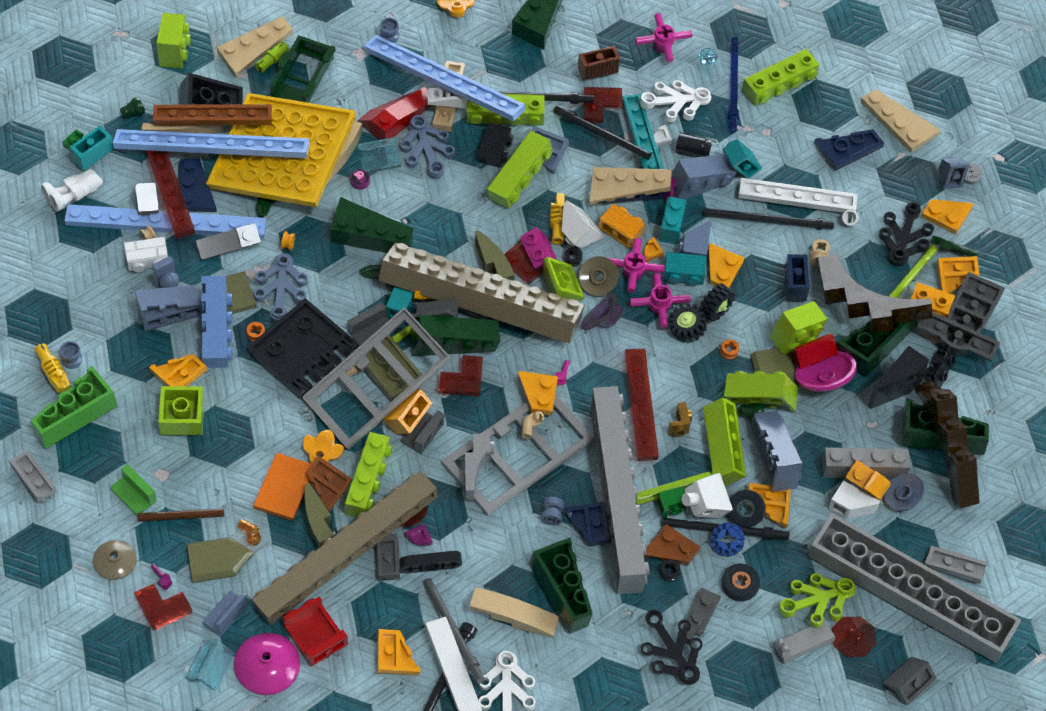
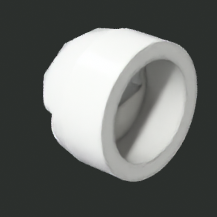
[842,210,858,226]

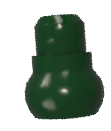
[120,97,146,118]
[739,403,765,419]

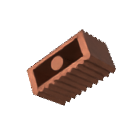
[578,46,620,81]

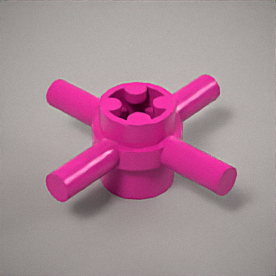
[635,13,692,62]
[608,238,665,293]
[630,273,691,328]

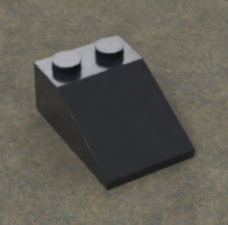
[179,73,243,105]
[868,346,929,409]

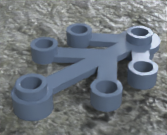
[400,115,455,179]
[254,254,308,323]

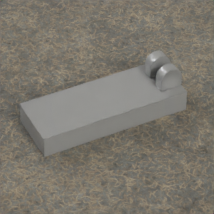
[9,450,57,503]
[925,546,987,584]
[773,621,835,664]

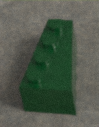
[512,0,563,50]
[410,315,500,357]
[836,320,918,376]
[902,398,989,455]
[529,537,593,634]

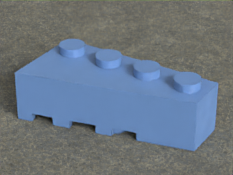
[201,276,232,368]

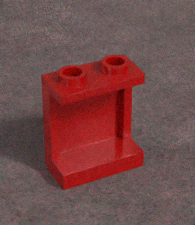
[283,597,348,667]

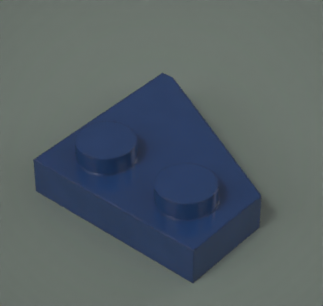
[564,502,611,546]

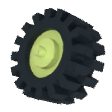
[699,283,736,322]
[669,303,707,343]

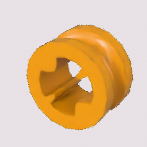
[281,231,295,251]

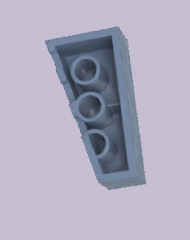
[751,410,802,492]

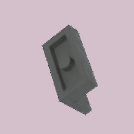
[411,298,458,320]
[347,302,389,346]
[401,410,445,454]
[883,657,937,706]

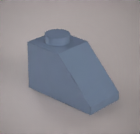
[938,157,970,189]
[679,221,711,256]

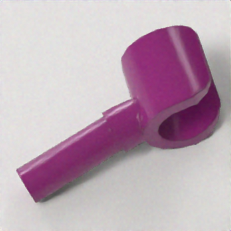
[151,564,173,591]

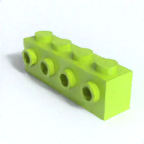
[742,48,820,106]
[467,94,544,126]
[487,131,553,209]
[703,397,746,486]
[345,432,393,518]

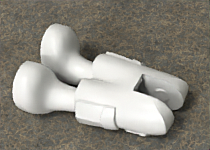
[41,169,103,212]

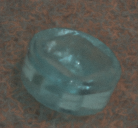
[698,48,718,65]

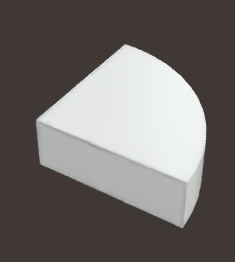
[654,125,672,147]

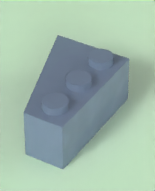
[672,154,737,199]
[135,285,204,332]

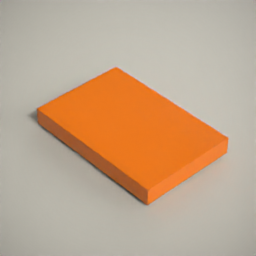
[253,453,312,521]

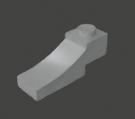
[195,223,261,260]
[465,434,494,500]

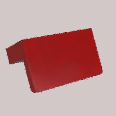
[792,333,838,369]

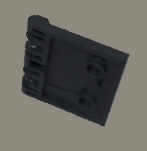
[247,298,359,399]

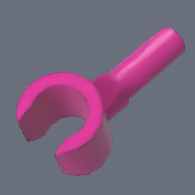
[555,360,570,385]

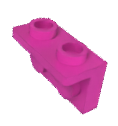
[520,227,557,269]

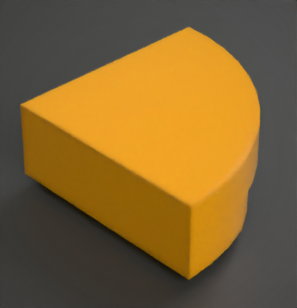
[644,237,664,263]

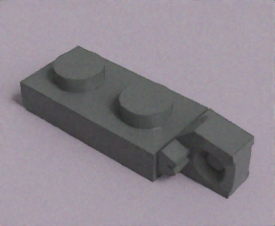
[377,533,400,580]
[682,587,721,645]

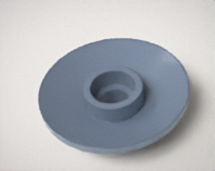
[884,473,925,511]

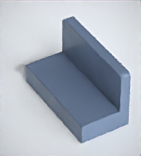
[203,590,248,637]

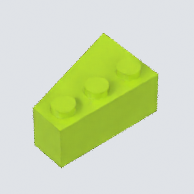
[724,371,799,411]

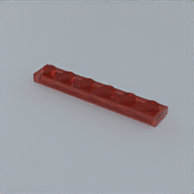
[146,150,195,239]
[624,348,659,461]

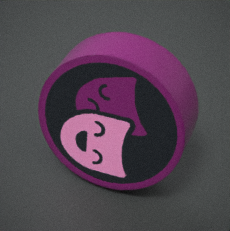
[350,170,370,190]

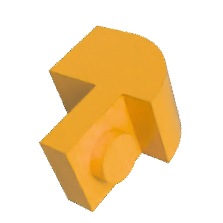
[845,460,891,500]

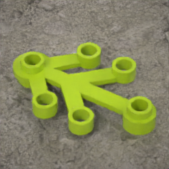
[779,573,856,628]

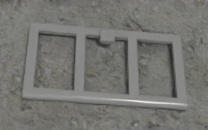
[302,307,451,450]
[441,395,596,516]

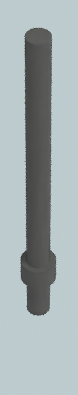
[423,578,485,684]

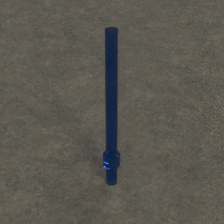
[728,37,739,132]

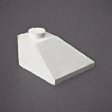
[562,201,606,248]

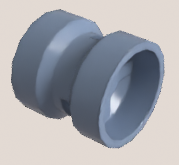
[380,17,399,43]
[59,341,82,369]
[541,497,565,526]

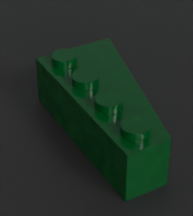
[331,197,413,253]

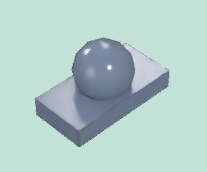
[153,256,180,288]

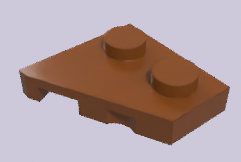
[306,456,353,513]
[644,524,701,566]

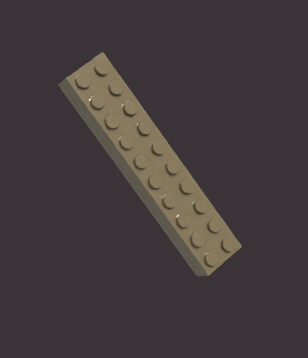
[378,242,585,344]

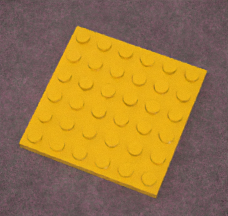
[206,93,357,208]

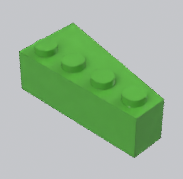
[31,366,117,448]

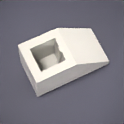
[829,481,880,519]

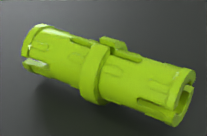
[254,41,290,73]

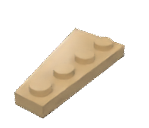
[217,16,293,78]
[861,89,941,153]
[590,167,672,205]

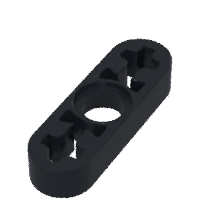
[399,551,462,573]

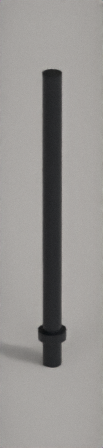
[704,208,834,230]

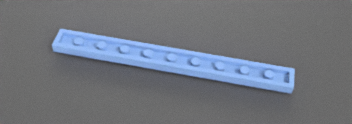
[364,35,526,122]
[113,129,310,158]
[65,204,266,239]

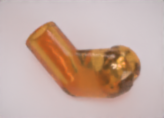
[237,518,261,546]

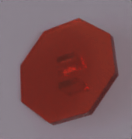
[832,616,876,657]

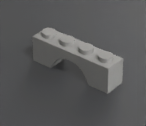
[822,448,910,479]

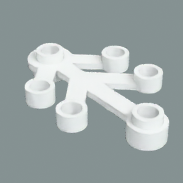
[640,80,711,122]
[478,651,536,711]

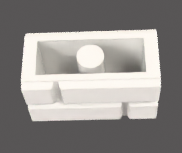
[124,237,168,272]

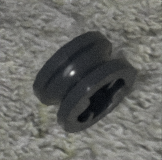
[564,247,583,267]
[660,560,680,582]

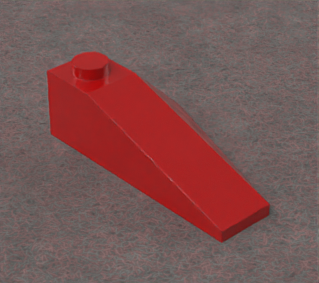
[357,87,438,145]

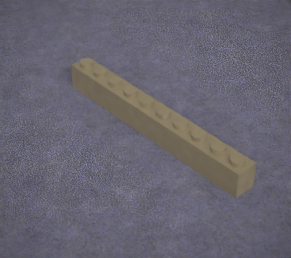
[252,471,438,626]

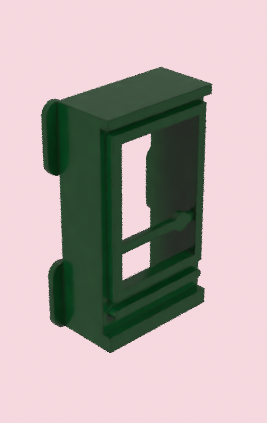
[270,35,336,103]

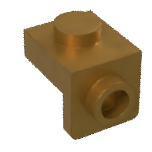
[668,402,692,436]

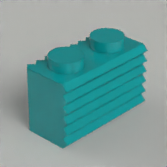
[70,126,114,171]
[723,139,762,179]
[659,197,687,245]
[664,252,707,286]

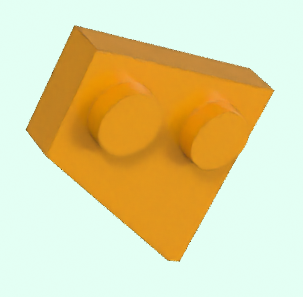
[937,256,980,293]
[377,629,420,675]

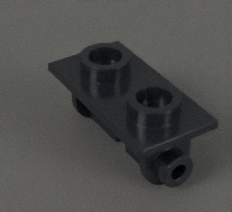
[924,346,956,388]

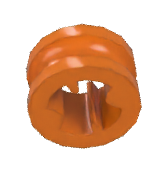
[247,322,265,342]
[720,339,739,359]

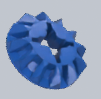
[711,522,745,557]

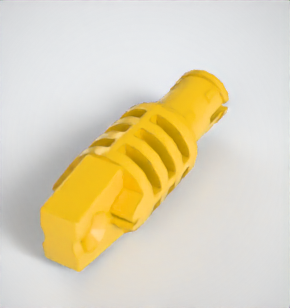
[550,193,565,245]
[34,343,70,393]

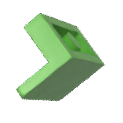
[110,464,157,516]

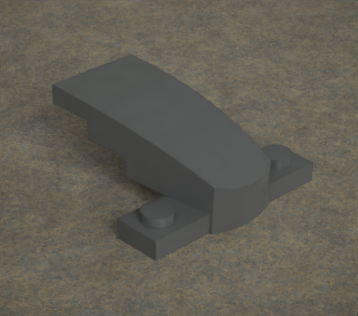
[917,272,1005,362]

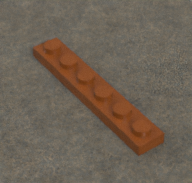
[153,104,272,125]

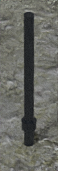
[497,91,594,104]
[553,106,651,160]
[662,518,790,540]

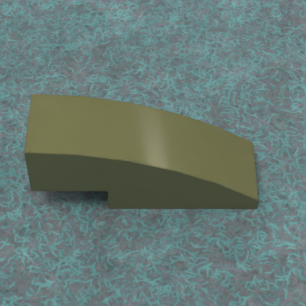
[474,231,515,281]
[305,483,334,549]

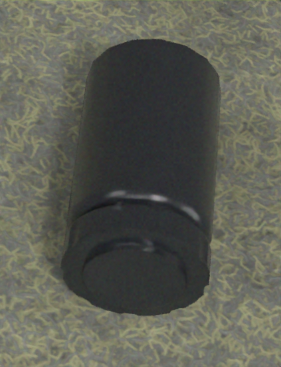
[675,132,712,157]

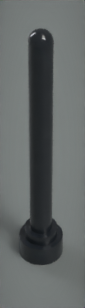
[423,622,478,711]

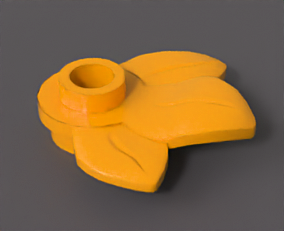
[437,0,475,18]
[303,429,344,464]

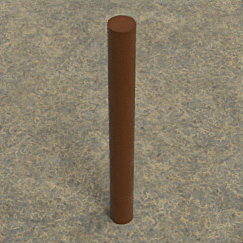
[138,508,224,522]

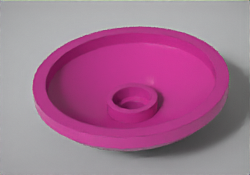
[795,351,857,392]
[234,633,300,695]

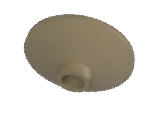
[579,256,618,296]
[93,540,137,580]

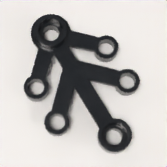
[878,202,934,266]
[641,609,703,685]

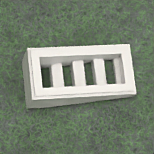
[428,87,468,108]

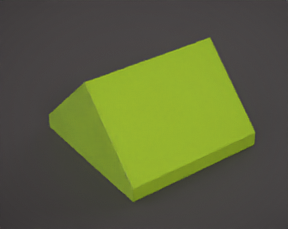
[542,257,585,301]

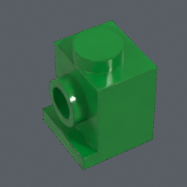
[657,486,687,518]

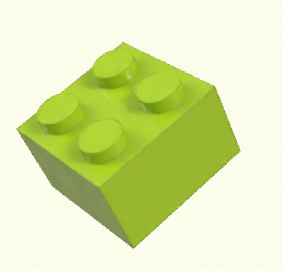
[156,13,191,69]
[770,301,828,355]
[158,386,205,435]

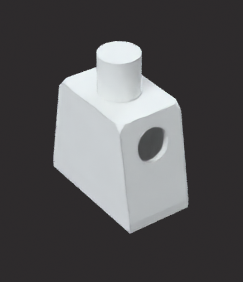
[682,473,733,518]

